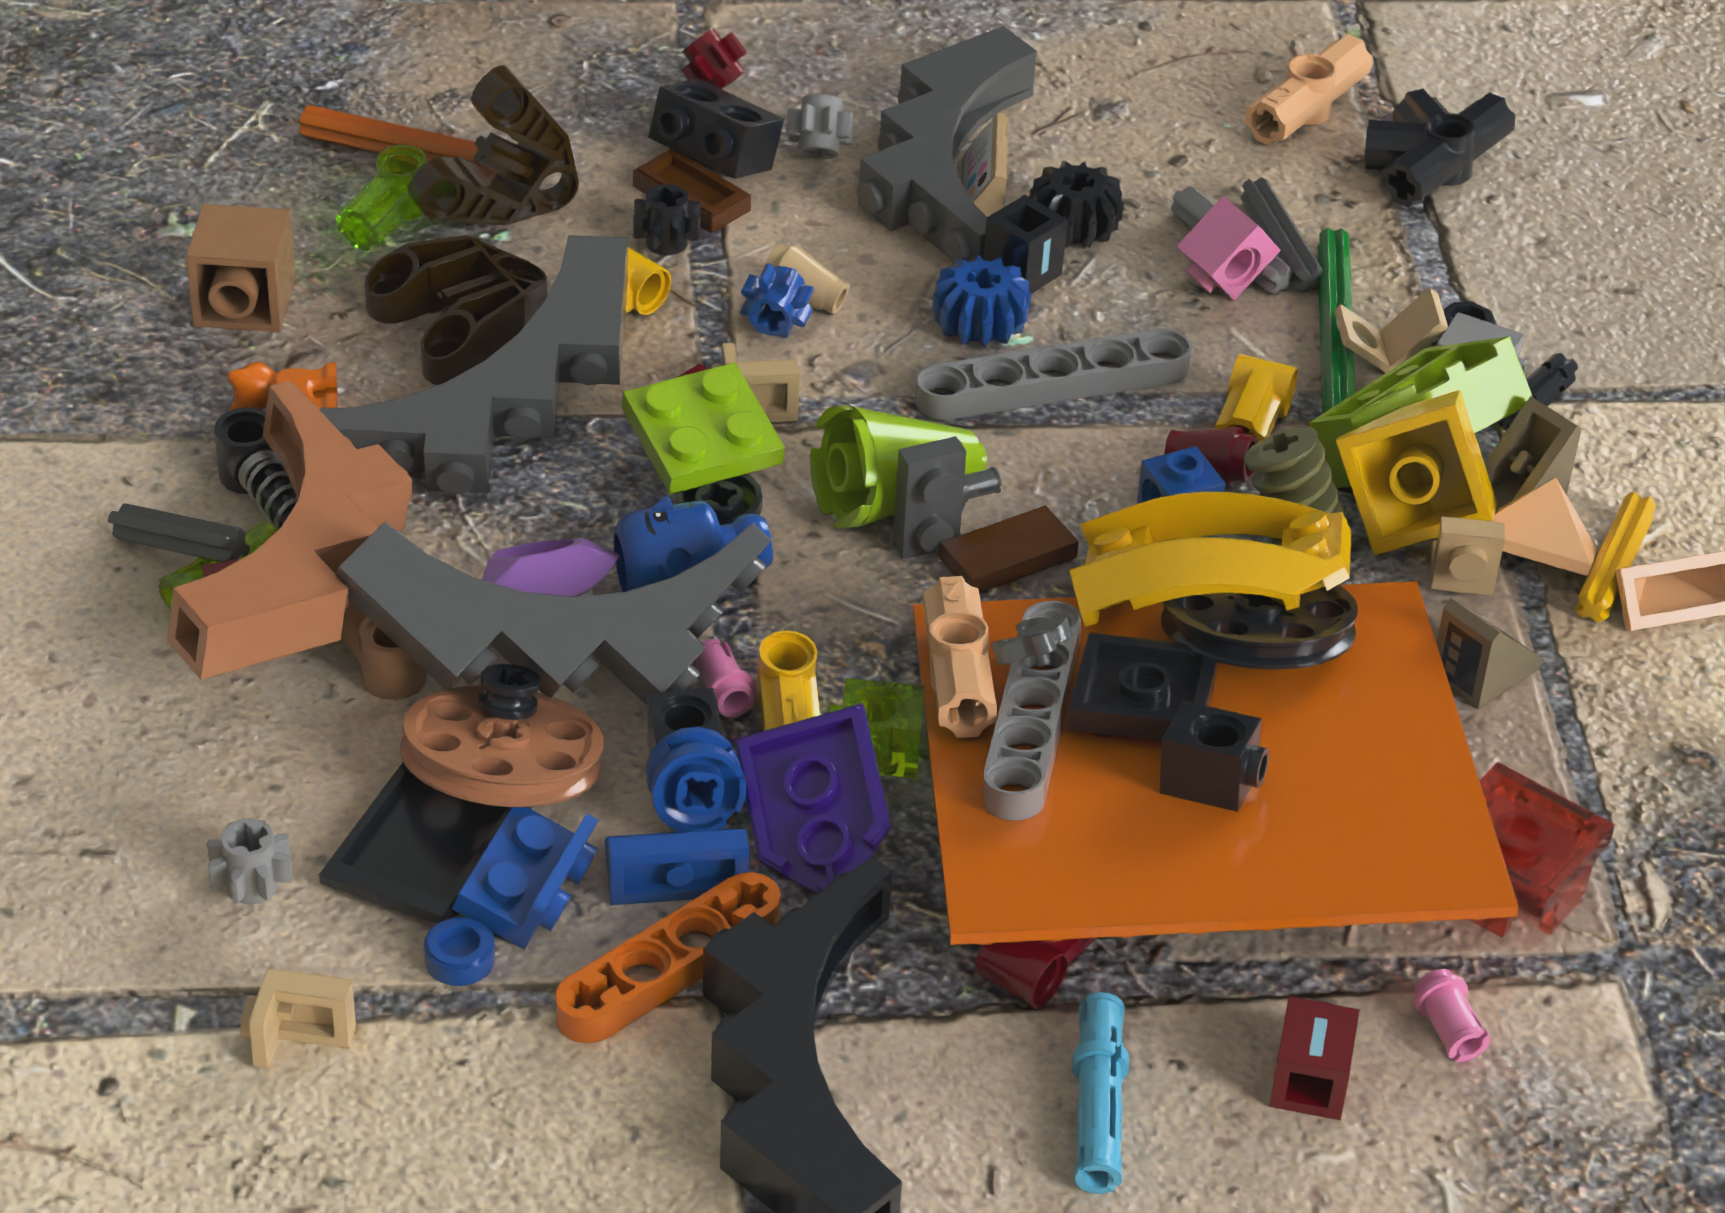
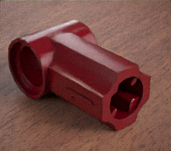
[975,938,1097,1009]

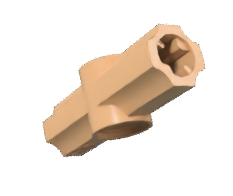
[1245,34,1373,146]
[923,576,997,738]

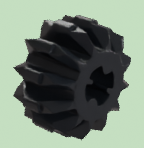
[1029,161,1124,248]

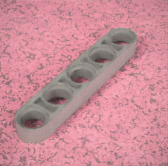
[915,329,1192,420]
[984,601,1081,821]

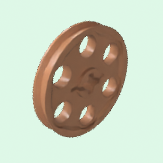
[400,685,604,807]

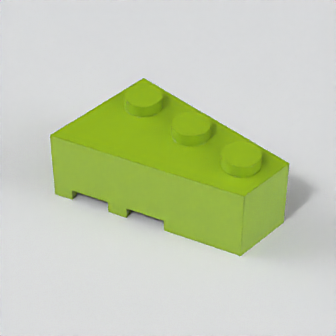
[1309,336,1533,488]

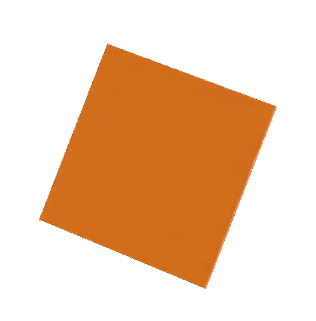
[913,581,1518,945]

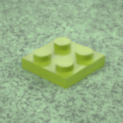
[622,362,785,495]

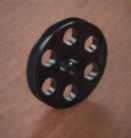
[1161,584,1358,670]

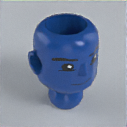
[614,496,773,592]

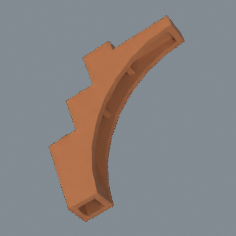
[167,381,412,680]

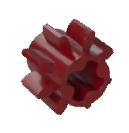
[681,28,747,90]

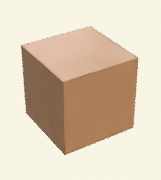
[186,204,295,332]

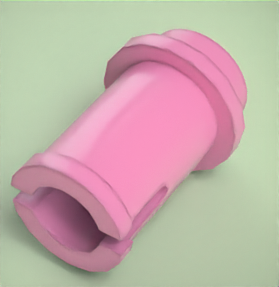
[692,638,756,717]
[1414,969,1490,1062]

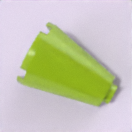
[810,405,987,529]

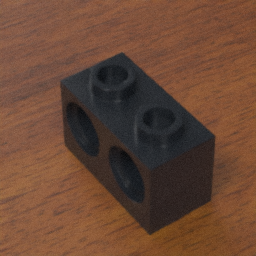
[648,79,784,179]

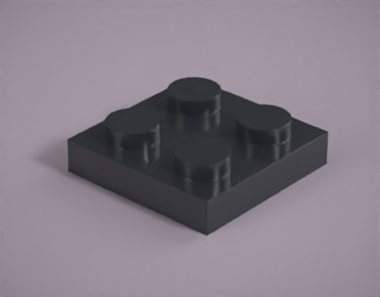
[1067,632,1219,743]

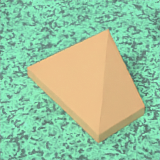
[1491,478,1599,576]
[1615,551,1725,631]

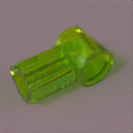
[336,145,427,252]

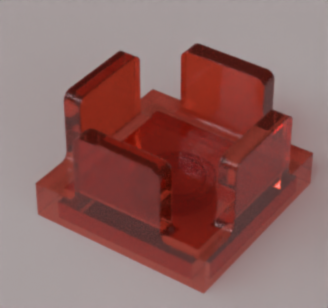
[1471,762,1615,938]

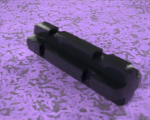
[1497,353,1578,428]

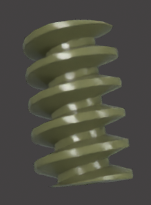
[1244,426,1352,546]

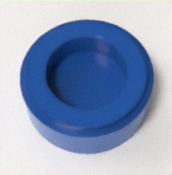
[424,917,495,986]

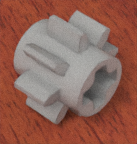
[786,94,854,159]
[207,818,292,904]

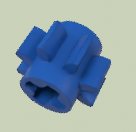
[740,263,814,338]

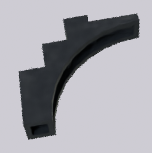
[702,856,902,1213]

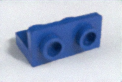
[452,807,599,950]

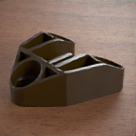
[407,65,579,225]
[365,235,548,385]

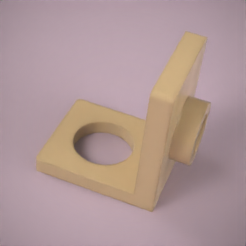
[1334,287,1448,373]

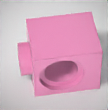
[1176,196,1281,301]

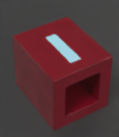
[1269,996,1360,1121]

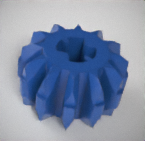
[932,255,1031,348]

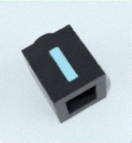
[983,195,1068,294]

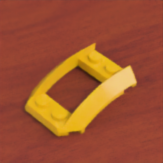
[1069,492,1351,627]

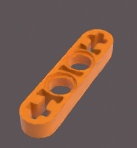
[555,872,781,1043]

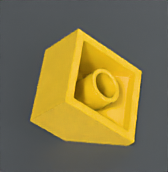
[1336,390,1497,556]

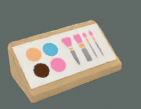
[961,113,1008,217]

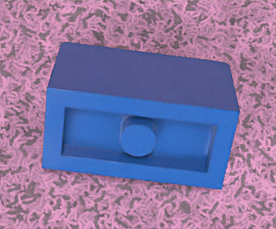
[605,828,749,905]

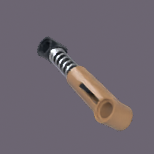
[214,408,427,700]

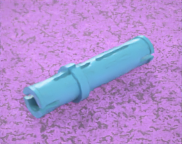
[1072,992,1129,1194]

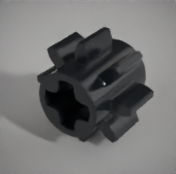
[633,184,701,255]

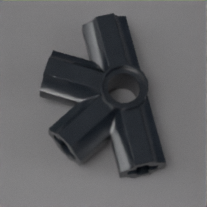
[1364,88,1515,208]

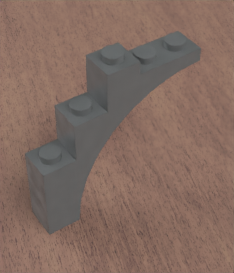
[857,26,1037,263]
[320,235,628,494]
[336,522,772,706]

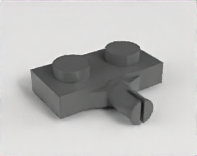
[893,436,1002,560]

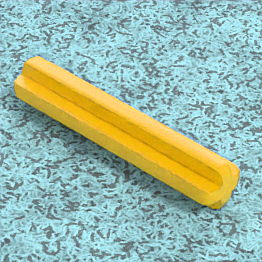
[1576,492,1656,623]

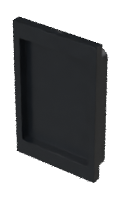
[319,750,532,924]

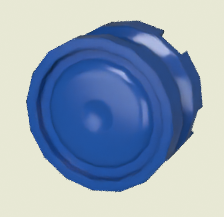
[646,727,746,833]

